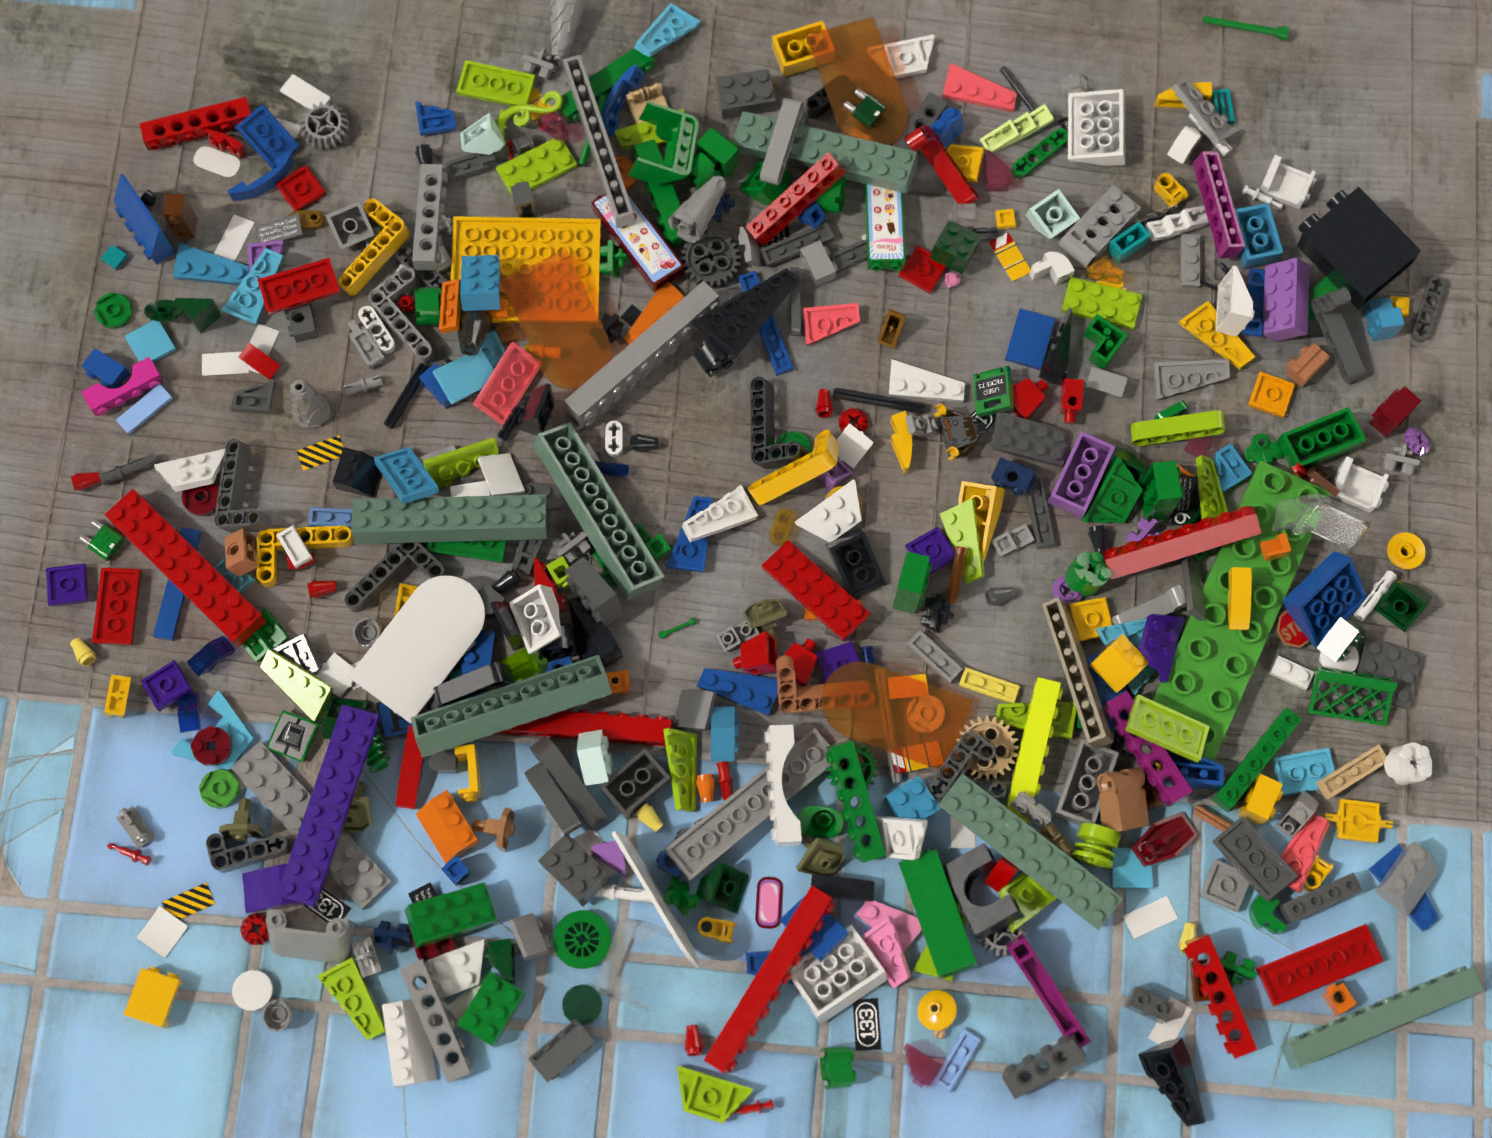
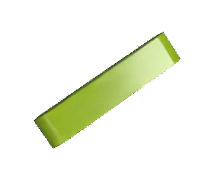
[1130,410,1225,446]

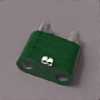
[844,88,887,128]

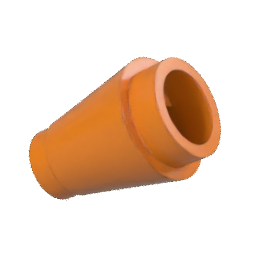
[695,774,715,803]

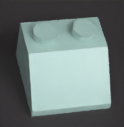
[1025,189,1080,239]

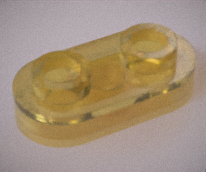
[769,508,794,546]

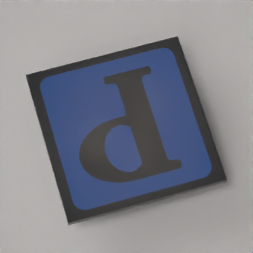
[376,702,419,741]

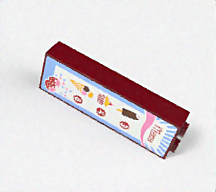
[591,188,684,293]

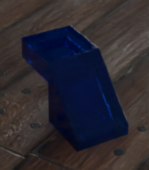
[187,635,236,677]
[177,692,202,733]

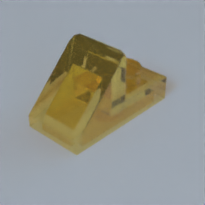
[1084,255,1124,284]

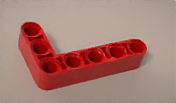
[905,125,979,209]

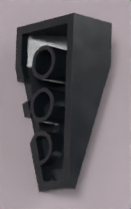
[1038,307,1072,386]
[568,597,623,668]
[1138,1038,1206,1126]

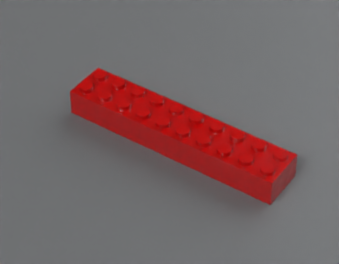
[104,489,266,648]

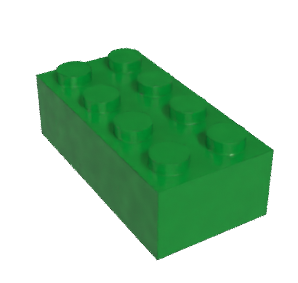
[1276,407,1366,474]
[1140,460,1184,521]
[892,551,932,614]
[404,882,497,949]

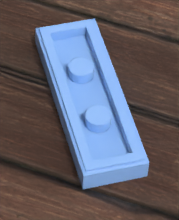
[116,384,173,435]
[932,1029,981,1092]

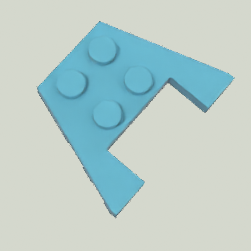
[1095,618,1156,696]
[171,691,255,771]

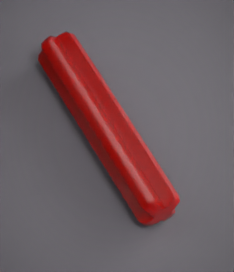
[1291,463,1309,480]

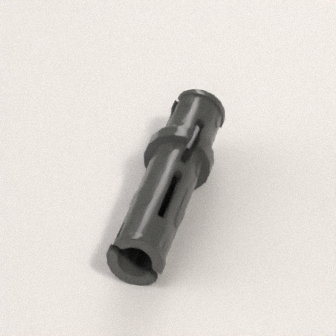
[99,453,158,485]

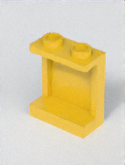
[455,744,482,803]
[123,966,183,1029]

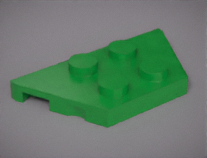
[1081,456,1143,523]

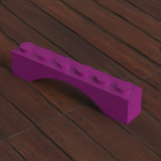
[1006,934,1091,1047]

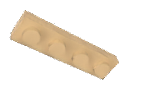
[1316,744,1386,799]

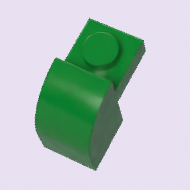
[1249,893,1288,935]

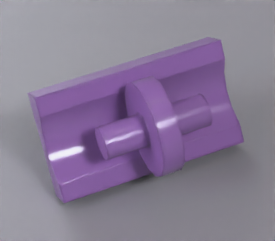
[1126,518,1160,542]

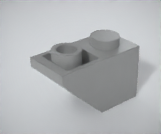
[1276,790,1320,839]

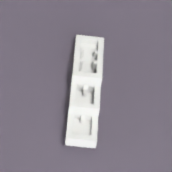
[1144,206,1209,242]

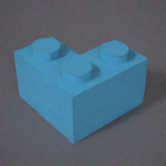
[1363,297,1404,341]
[711,707,739,761]

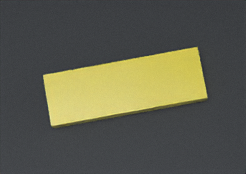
[959,667,1020,703]

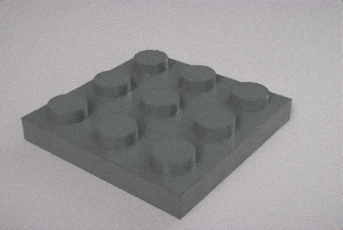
[1352,637,1423,710]

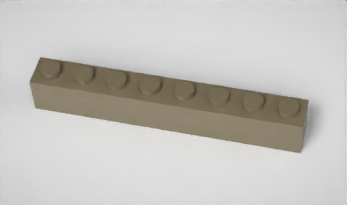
[1042,597,1114,749]

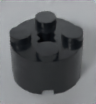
[693,338,734,377]
[538,623,577,662]

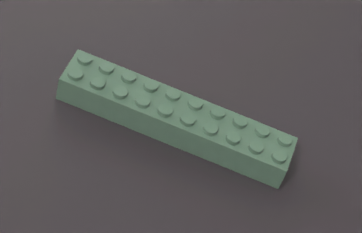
[733,111,919,194]
[533,422,664,601]
[351,494,547,544]
[411,655,612,758]
[938,773,1123,930]
[1280,966,1484,1070]

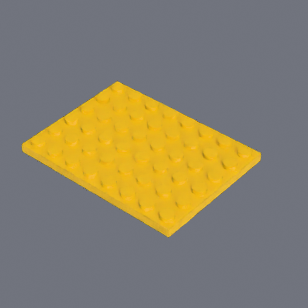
[451,216,601,324]

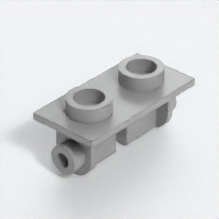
[1010,791,1052,829]
[116,805,155,849]

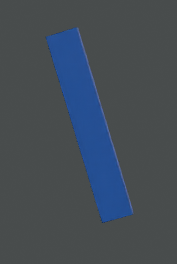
[738,270,794,376]
[153,527,202,641]

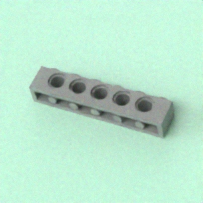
[412,164,448,270]
[399,958,473,1083]

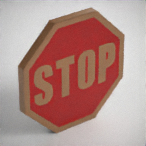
[1276,610,1310,648]

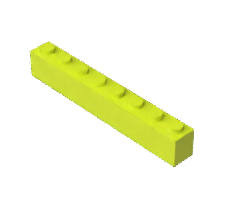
[1006,677,1063,825]

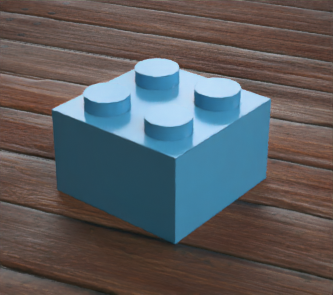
[884,776,941,820]

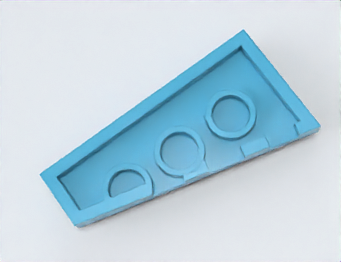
[634,3,701,57]
[221,248,284,325]

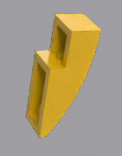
[1154,82,1212,109]
[890,411,912,474]
[1227,567,1252,630]

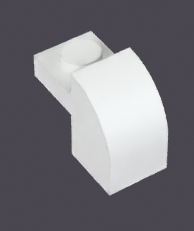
[1167,126,1203,164]
[1029,252,1075,285]

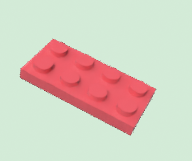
[473,342,542,426]

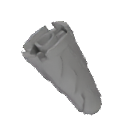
[550,0,586,63]
[668,176,727,243]
[290,379,330,429]

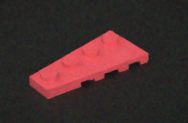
[942,63,1017,112]
[1280,814,1330,893]

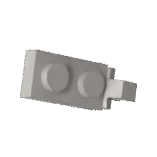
[347,319,385,369]

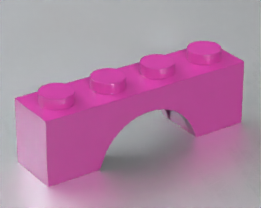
[81,357,164,416]

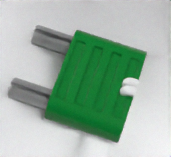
[79,519,125,561]

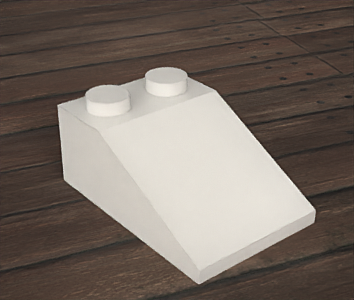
[1216,266,1255,337]
[509,584,562,655]

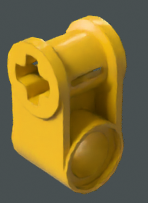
[1154,173,1189,207]
[1302,853,1334,892]
[697,917,737,944]

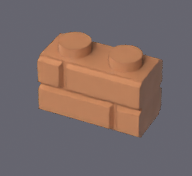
[1285,343,1330,387]

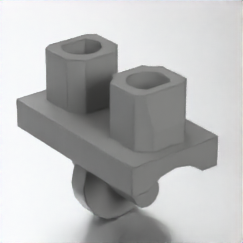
[522,47,557,80]
[1381,442,1420,475]
[557,531,592,566]
[351,936,383,978]

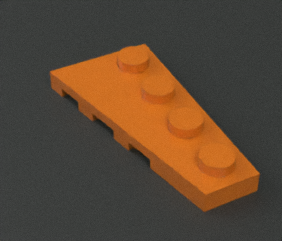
[624,282,684,345]

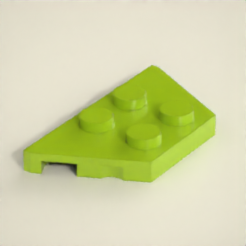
[999,873,1058,933]
[677,1066,753,1124]

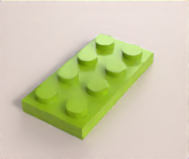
[456,60,536,107]
[496,135,578,198]
[1061,277,1142,330]
[1125,694,1210,763]

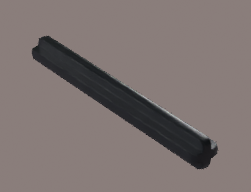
[833,388,925,414]

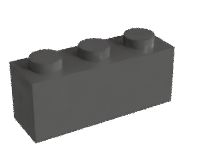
[528,1018,595,1083]

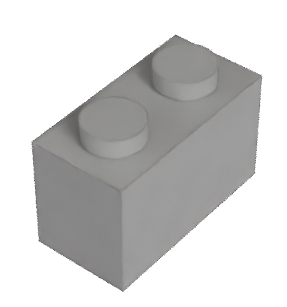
[800,241,837,287]

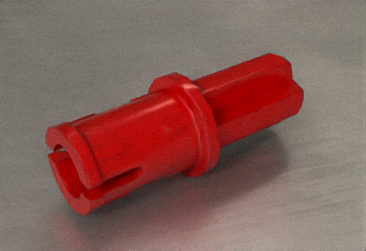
[717,761,734,801]

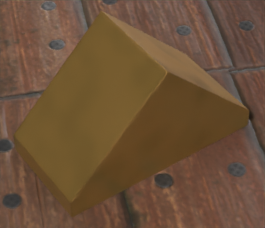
[877,309,906,349]

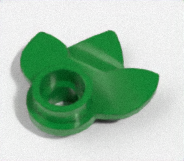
[1244,433,1282,465]

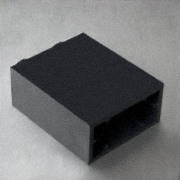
[1297,187,1421,310]

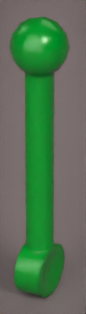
[659,618,696,639]

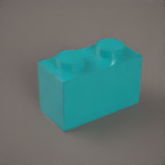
[1107,222,1151,264]

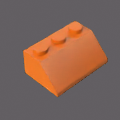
[416,790,480,864]

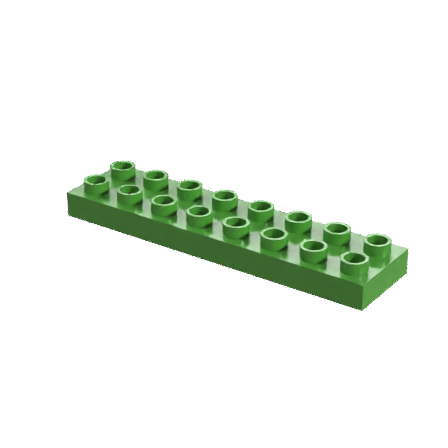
[1152,460,1330,761]

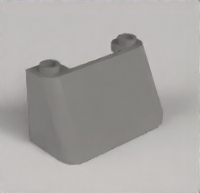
[266,909,356,964]

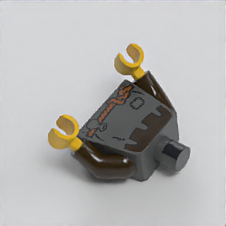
[934,404,986,461]

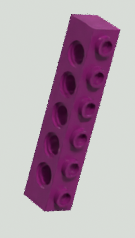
[1193,152,1245,258]
[1104,691,1193,807]

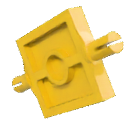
[1324,799,1393,844]

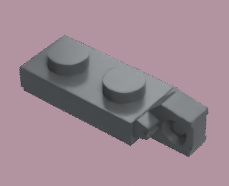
[445,153,497,181]

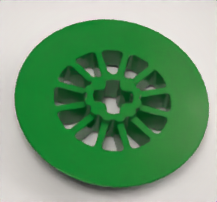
[553,910,611,969]

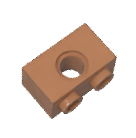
[225,528,257,577]

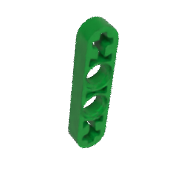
[1011,128,1068,179]

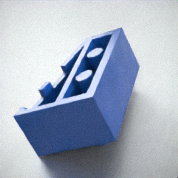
[1160,748,1224,790]

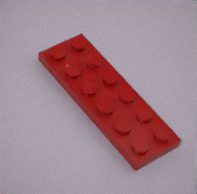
[761,540,870,642]
[1256,924,1383,1007]

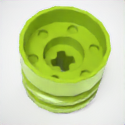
[1071,823,1121,869]

